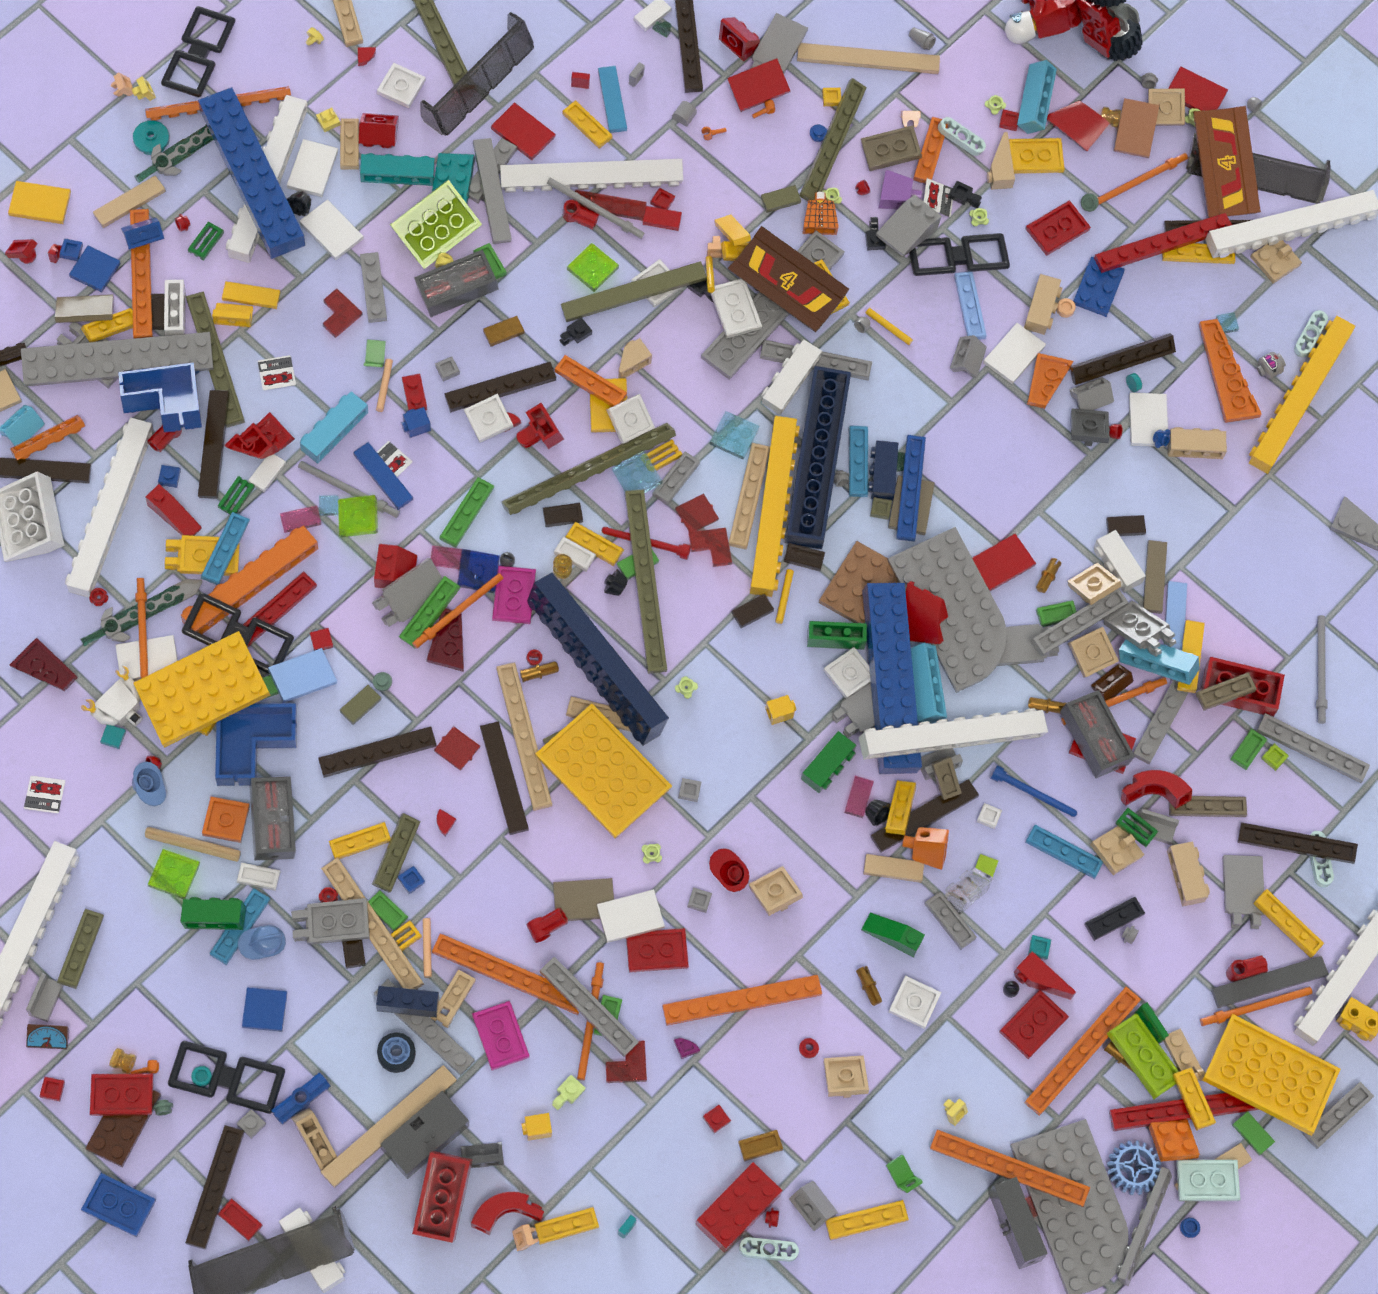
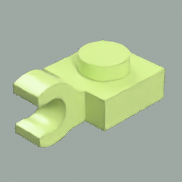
[552,1075,586,1110]

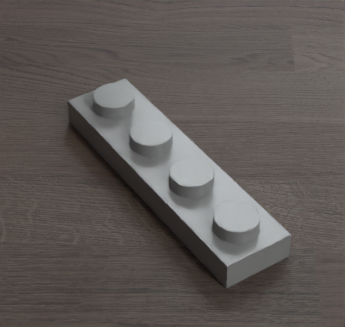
[469,138,517,204]
[360,252,387,323]
[1303,1082,1374,1149]

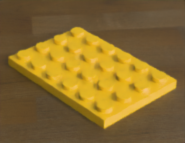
[133,631,271,748]
[535,704,672,839]
[1202,1014,1341,1136]

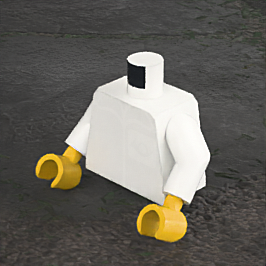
[81,666,142,727]

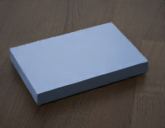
[268,648,337,703]

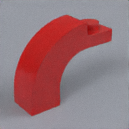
[1121,770,1192,809]
[471,1192,544,1235]

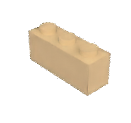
[1024,274,1063,335]
[1168,427,1227,459]
[1167,841,1210,907]

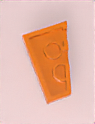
[1027,353,1074,409]

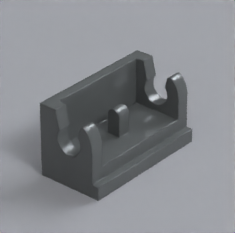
[461,1142,504,1168]

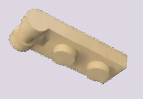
[430,969,476,1028]
[1163,1028,1205,1081]

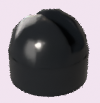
[1003,981,1019,998]

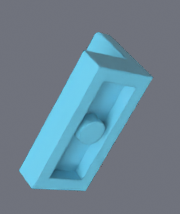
[0,405,45,446]

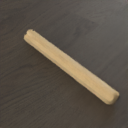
[145,827,241,862]

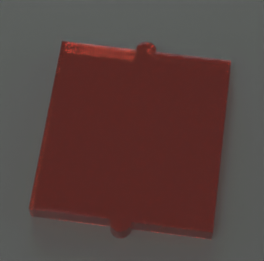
[675,494,719,534]
[434,726,480,771]

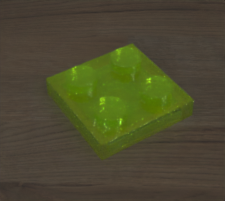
[567,243,619,292]
[338,495,378,537]
[147,849,200,899]

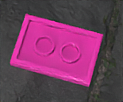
[492,566,536,624]
[472,1001,530,1071]

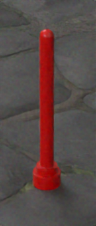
[601,527,691,560]

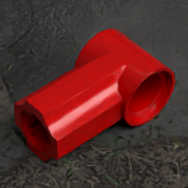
[562,200,599,230]
[147,425,182,452]
[526,908,568,943]
[1226,955,1268,982]

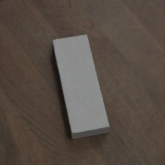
[652,451,700,505]
[925,891,977,950]

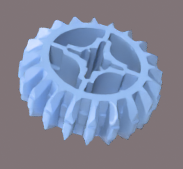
[1107,1140,1161,1195]

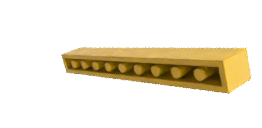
[1249,315,1356,474]
[750,416,800,597]

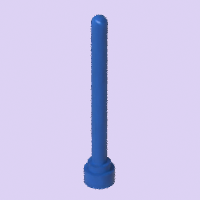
[990,765,1077,817]

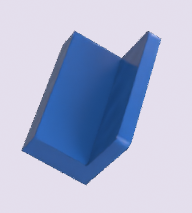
[121,217,165,249]

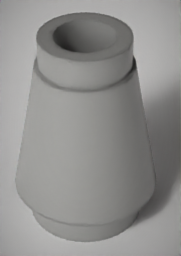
[909,27,936,50]

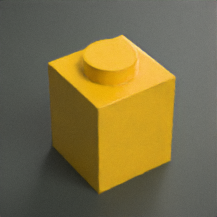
[765,695,796,725]
[521,1113,552,1141]

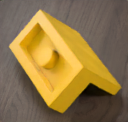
[212,303,253,328]

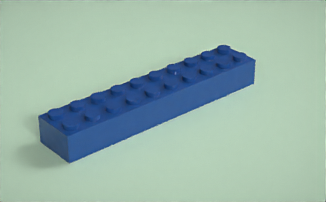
[198,87,305,259]
[862,583,922,774]

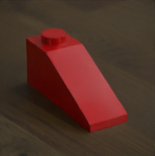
[145,484,202,536]
[1014,951,1076,1000]

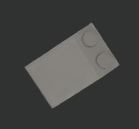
[876,195,942,257]

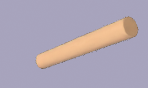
[376,359,393,412]
[423,918,432,978]

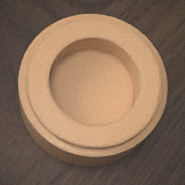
[1056,298,1076,318]

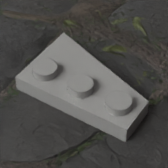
[1330,497,1378,551]

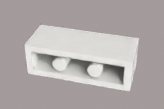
[164,280,186,336]
[1094,530,1146,593]

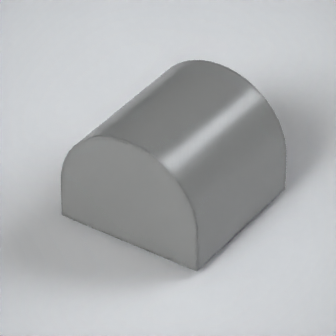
[672,101,697,127]

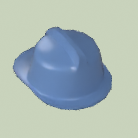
[132,762,166,806]
[238,925,286,960]

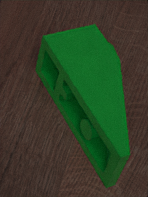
[861,913,925,958]

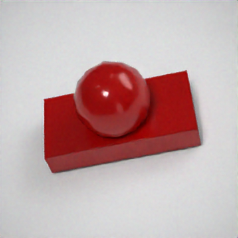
[5,239,38,264]

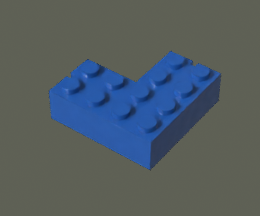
[118,362,202,432]
[215,703,297,786]

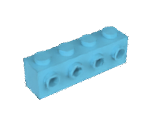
[1017,60,1057,134]
[300,392,368,464]
[1119,639,1199,685]
[911,643,947,724]

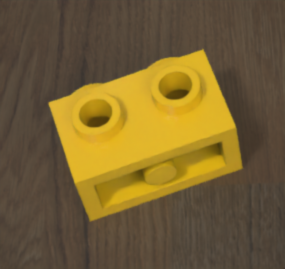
[1336,997,1378,1042]

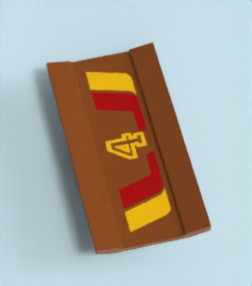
[1193,106,1261,218]

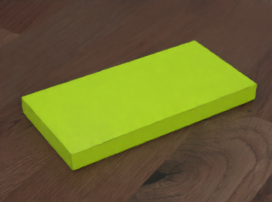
[1107,1013,1179,1099]

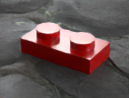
[402,374,427,410]

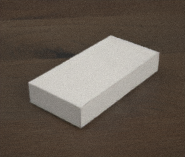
[633,0,672,32]
[248,454,286,493]
[554,536,596,572]
[237,862,281,891]

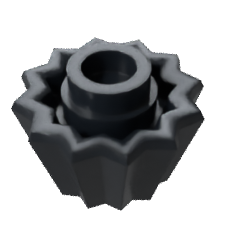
[287,191,311,216]
[604,569,628,596]
[865,799,891,826]

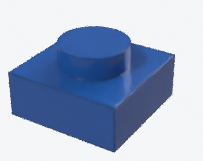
[59,238,83,261]
[158,465,181,488]
[398,866,425,894]

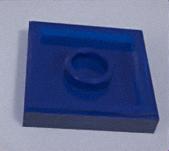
[457,549,500,593]

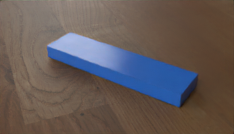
[353,442,413,510]

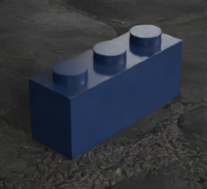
[868,440,899,501]
[376,986,439,1018]

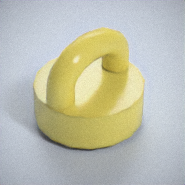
[306,27,324,45]
[435,253,453,268]

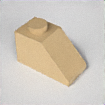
[618,338,652,378]

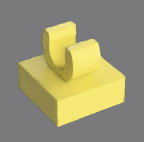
[132,76,156,101]
[316,108,341,132]
[943,1098,968,1126]

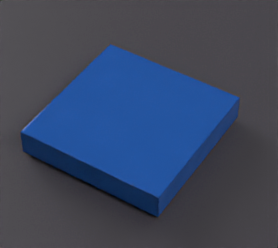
[69,245,121,293]
[242,987,287,1032]

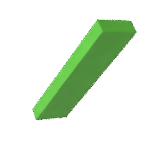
[440,477,494,548]
[399,576,461,649]

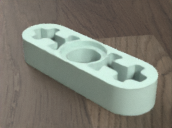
[938,117,986,156]
[1294,310,1328,357]
[1310,831,1334,887]
[739,1237,799,1262]

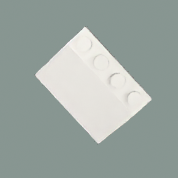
[0,472,64,562]

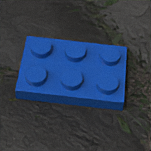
[1073,256,1125,317]
[81,1173,156,1237]

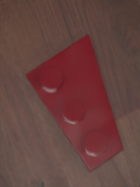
[427,608,464,672]
[9,638,78,691]

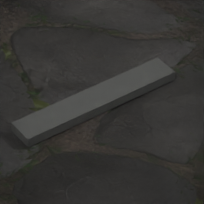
[1211,956,1329,1008]

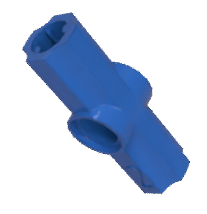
[271,1072,331,1125]

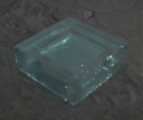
[1216,312,1239,333]
[319,496,339,516]

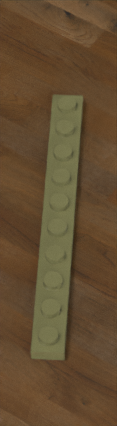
[502,423,676,515]
[625,489,667,674]

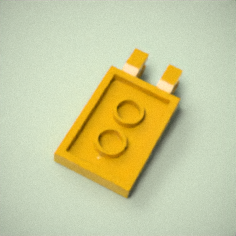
[165,535,239,576]

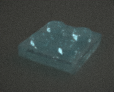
[710,411,760,459]
[612,450,663,493]

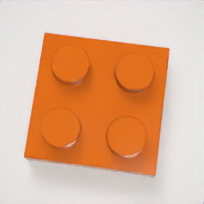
[202,797,250,843]
[1149,1120,1200,1162]

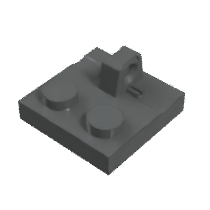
[1070,408,1110,446]

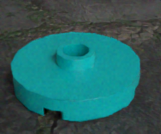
[133,120,169,155]

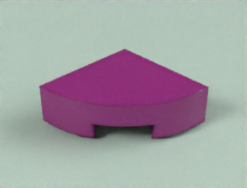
[674,1038,700,1059]

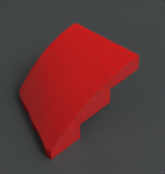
[1047,100,1110,151]
[224,412,295,459]
[906,581,948,644]

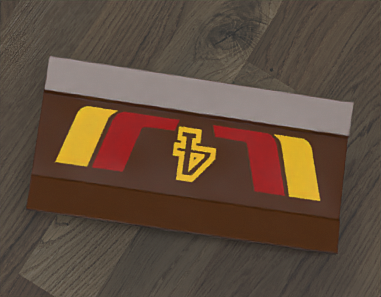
[728,226,849,333]

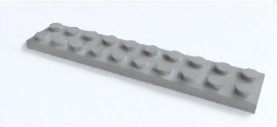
[701,231,845,380]
[21,332,214,387]

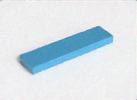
[598,66,627,133]
[849,426,868,497]
[201,512,250,585]
[1025,825,1103,879]
[209,888,271,965]

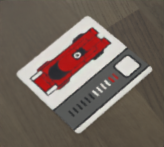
[924,178,953,217]
[258,355,296,390]
[377,441,412,477]
[24,776,65,813]

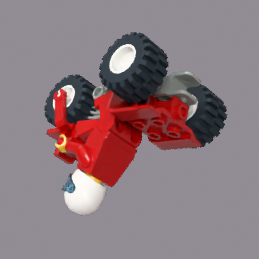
[1005,0,1143,61]

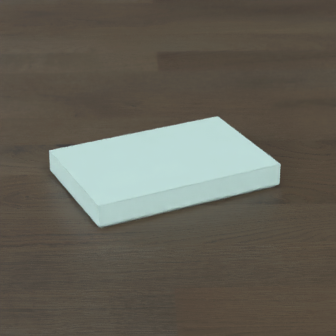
[1176,1160,1240,1201]

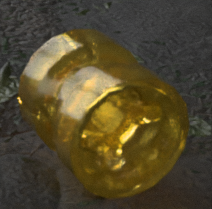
[1101,106,1121,127]
[553,554,572,579]
[109,1048,137,1074]

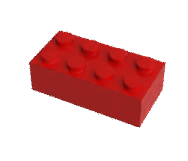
[1200,657,1285,717]
[412,1151,473,1243]
[695,1162,783,1253]

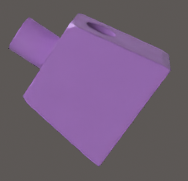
[879,170,922,209]

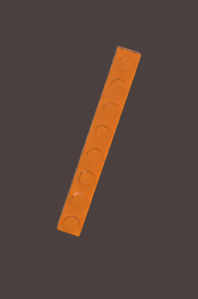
[181,525,318,634]

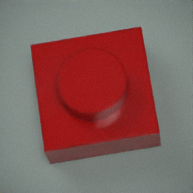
[702,1105,731,1134]

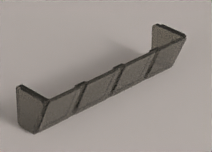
[420,12,534,136]
[1186,133,1331,204]
[188,1206,355,1294]

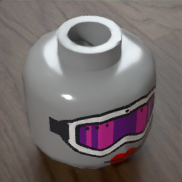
[1257,352,1286,379]

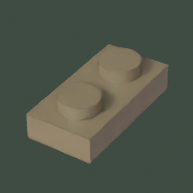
[931,756,962,800]

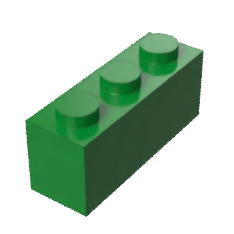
[807,621,867,650]
[801,731,856,793]
[180,897,246,930]

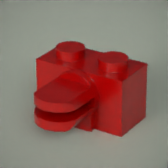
[517,403,564,449]

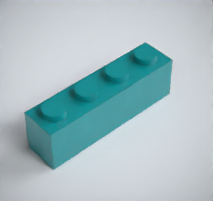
[360,153,435,186]

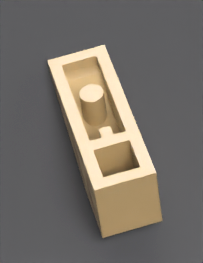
[987,132,1015,190]
[291,1108,337,1171]

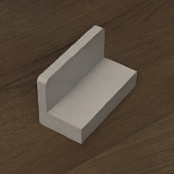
[950,335,987,378]
[1069,377,1114,410]
[920,749,963,780]
[1134,809,1179,845]
[26,973,64,1022]
[789,1181,838,1231]

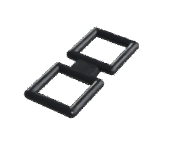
[161,6,236,97]
[909,233,1010,276]
[181,593,294,674]
[168,1041,285,1114]

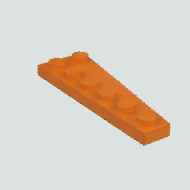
[1199,319,1262,423]

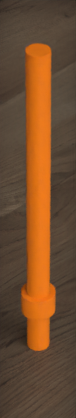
[1098,153,1188,205]
[412,573,504,649]
[135,578,148,679]
[1061,677,1167,725]
[577,962,604,1080]
[1200,987,1313,1026]

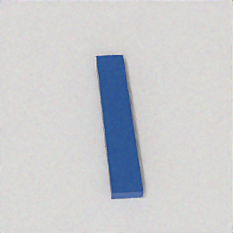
[896,435,926,542]

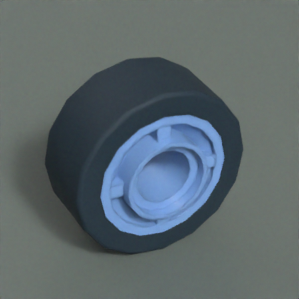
[377,1032,416,1073]

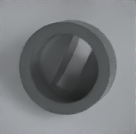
[500,552,515,567]

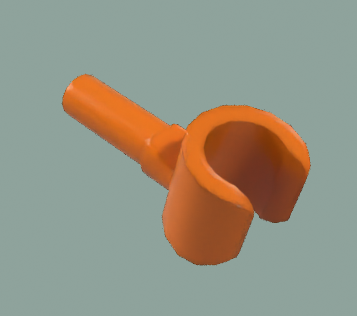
[752,100,775,118]
[701,127,727,141]
[130,1060,159,1074]

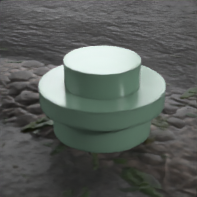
[1081,193,1099,212]
[373,672,392,691]
[153,1100,173,1116]

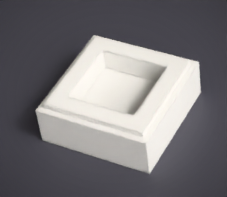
[977,803,1002,829]

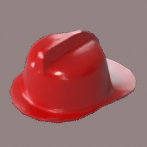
[709,848,750,892]

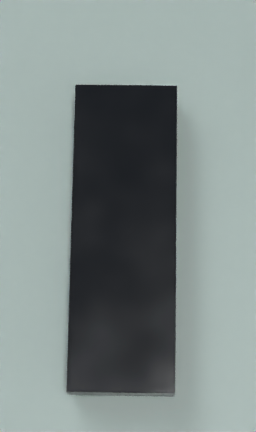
[1084,897,1145,941]

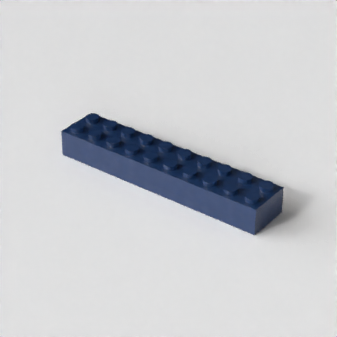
[785,366,851,549]
[527,572,669,746]

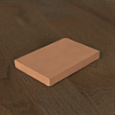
[1114,98,1160,158]

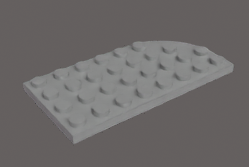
[887,527,1006,693]
[1010,1119,1128,1294]

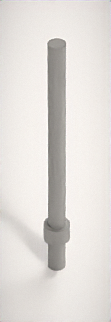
[547,177,645,239]
[298,461,400,518]
[1316,615,1328,724]

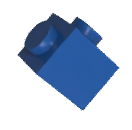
[401,407,431,438]

